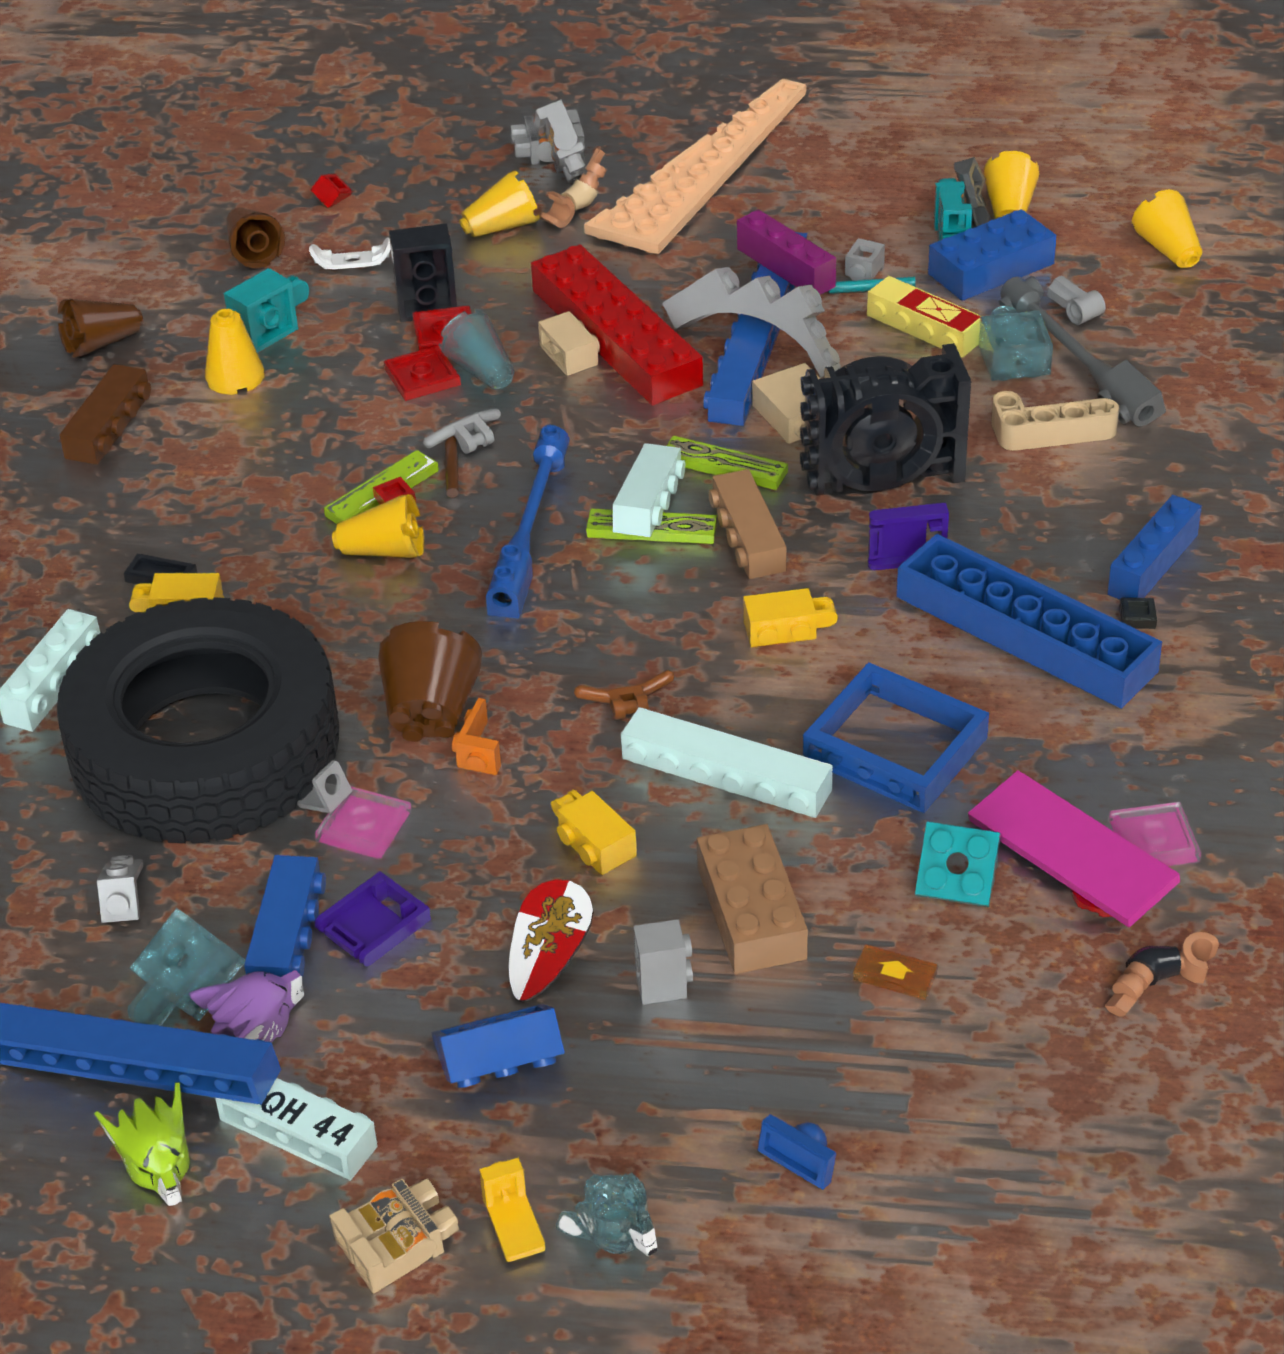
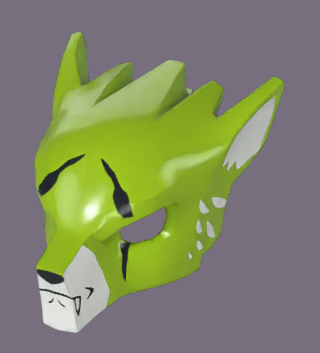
[94,1083,190,1206]

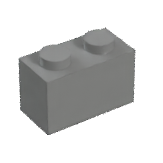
[633,919,693,1005]

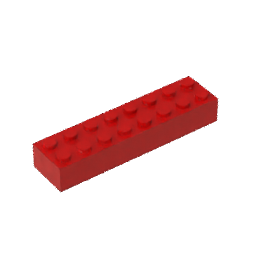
[531,244,703,406]

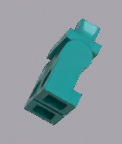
[934,178,972,241]

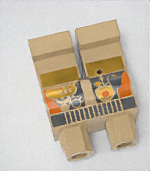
[329,1178,459,1294]

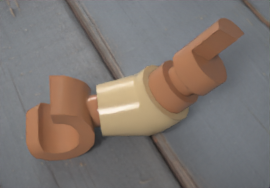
[540,148,607,228]

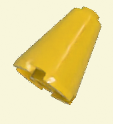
[983,151,1039,219]
[459,170,540,237]
[1132,189,1202,268]
[205,309,264,395]
[332,494,424,558]

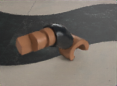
[1105,932,1219,1017]

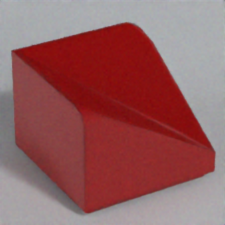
[310,174,353,208]

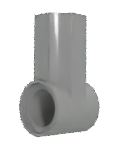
[1047,275,1106,325]

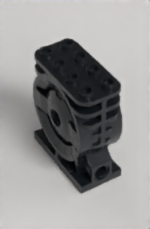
[800,343,971,496]

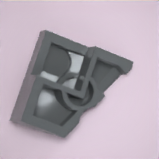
[954,157,991,227]

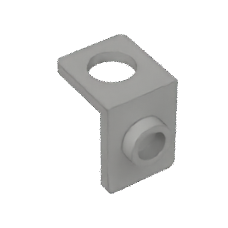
[297,760,352,813]

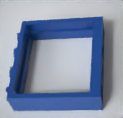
[803,662,989,813]

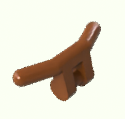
[574,670,674,720]

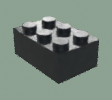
[389,223,457,323]

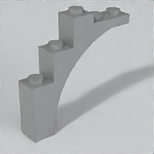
[662,267,841,378]

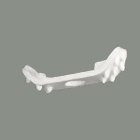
[309,238,391,270]

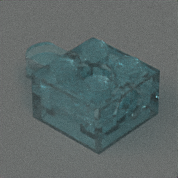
[979,306,1053,381]
[127,908,246,1026]

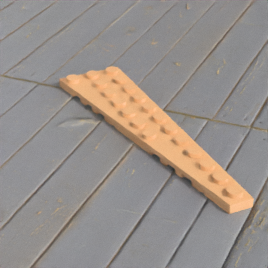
[584,79,806,254]

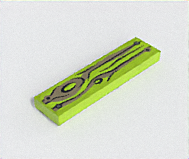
[666,435,788,490]
[586,509,717,544]

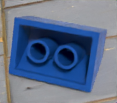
[431,1004,565,1088]

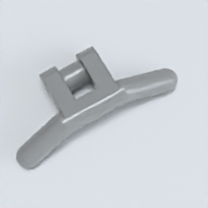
[423,408,501,454]

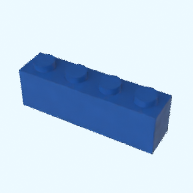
[1107,494,1202,600]
[244,855,326,977]

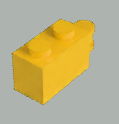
[129,573,224,613]
[743,588,838,647]
[551,789,637,875]

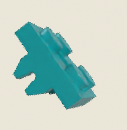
[915,821,1001,907]

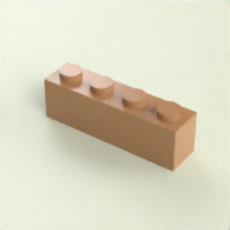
[708,469,786,579]

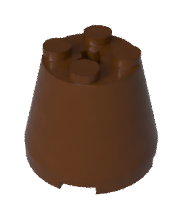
[378,621,482,742]

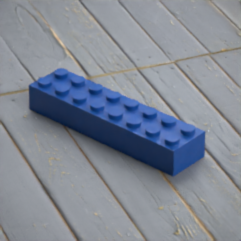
[897,534,1162,709]

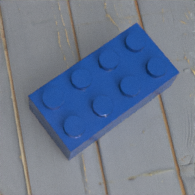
[928,209,1057,301]

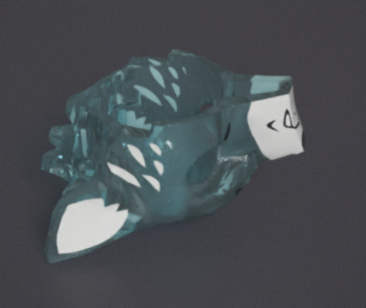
[555,1173,658,1256]

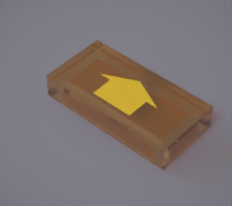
[853,944,938,1000]

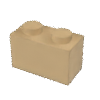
[538,311,600,376]

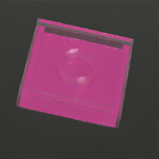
[315,786,411,860]
[1109,802,1201,866]

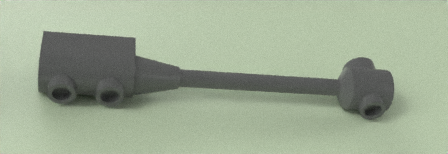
[999,276,1166,426]

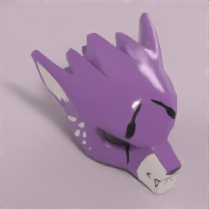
[189,970,304,1042]

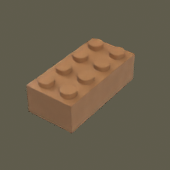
[697,824,808,974]

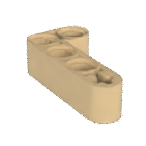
[991,391,1119,450]

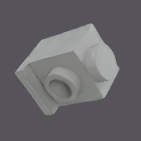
[845,238,885,281]

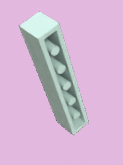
[621,707,833,818]

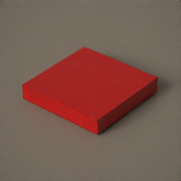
[412,306,478,352]
[384,345,461,401]

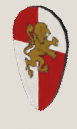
[509,879,594,1003]

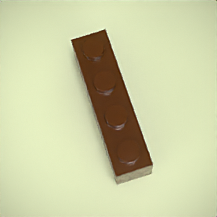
[59,364,151,465]

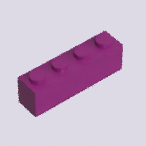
[737,209,836,295]

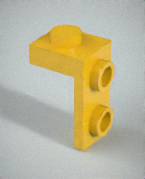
[479,1157,545,1262]

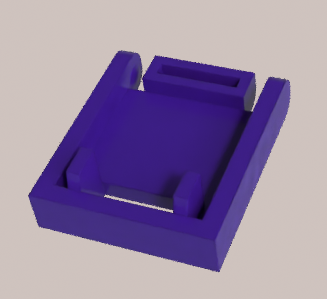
[868,502,949,571]
[315,871,431,967]

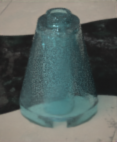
[439,309,514,389]

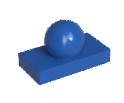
[757,1114,836,1190]

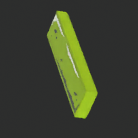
[324,450,439,524]

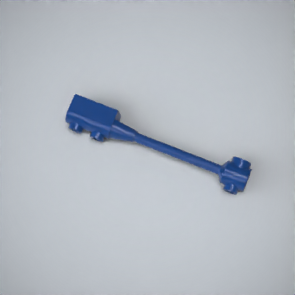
[486,425,570,618]

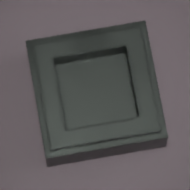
[1120,598,1157,629]

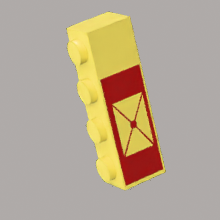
[867,276,985,358]

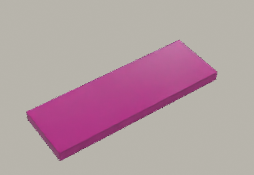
[968,770,1180,928]

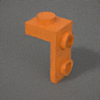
[452,697,501,775]

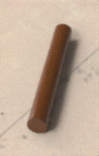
[445,436,459,498]

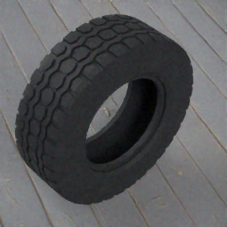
[57,597,339,843]

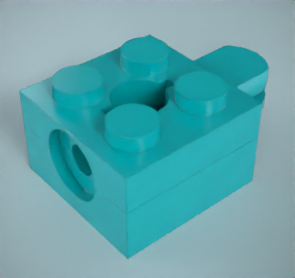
[224,268,309,353]

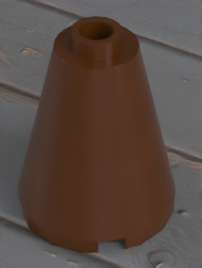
[226,207,285,269]
[58,299,143,358]

